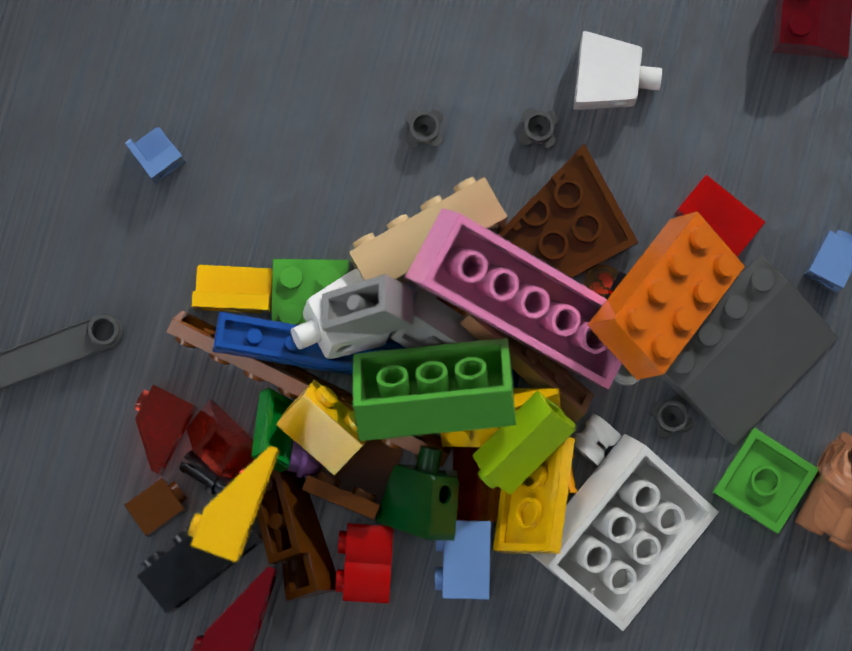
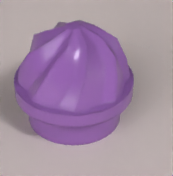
[286,441,323,478]

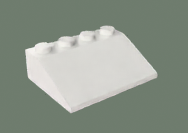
[530,434,719,631]

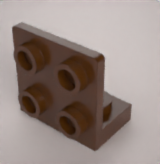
[302,439,403,521]

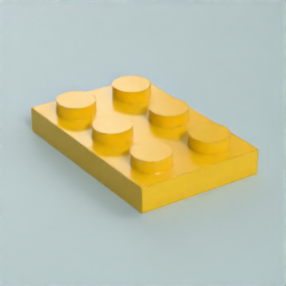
[493,437,575,554]

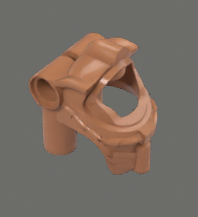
[794,432,852,553]

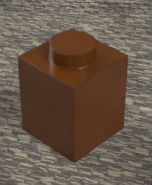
[124,478,188,537]

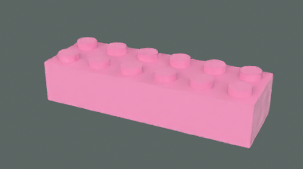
[405,208,622,389]

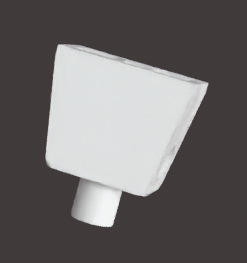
[573,31,662,110]
[291,268,390,359]

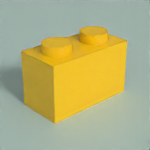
[276,379,366,475]

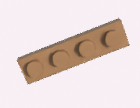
[460,312,594,423]

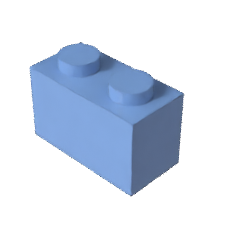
[435,521,491,599]

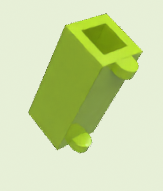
[472,391,576,495]

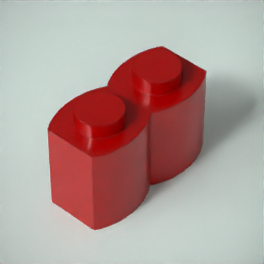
[335,523,394,604]

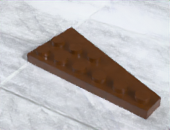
[436,144,638,316]

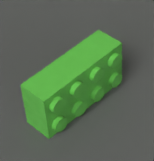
[353,338,516,441]

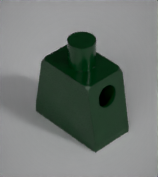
[376,445,459,541]

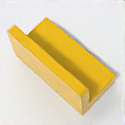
[191,265,273,314]

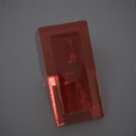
[134,384,197,475]

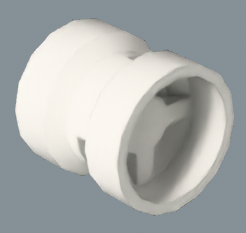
[572,413,622,466]

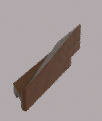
[242,440,336,601]

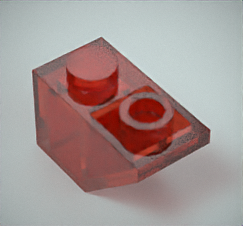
[186,399,255,478]

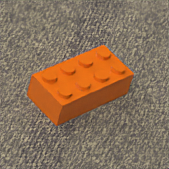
[587,212,745,380]

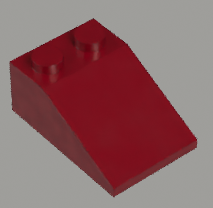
[192,567,280,651]

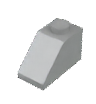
[322,274,413,335]

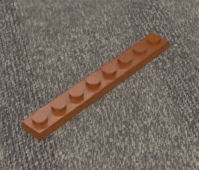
[167,310,453,467]

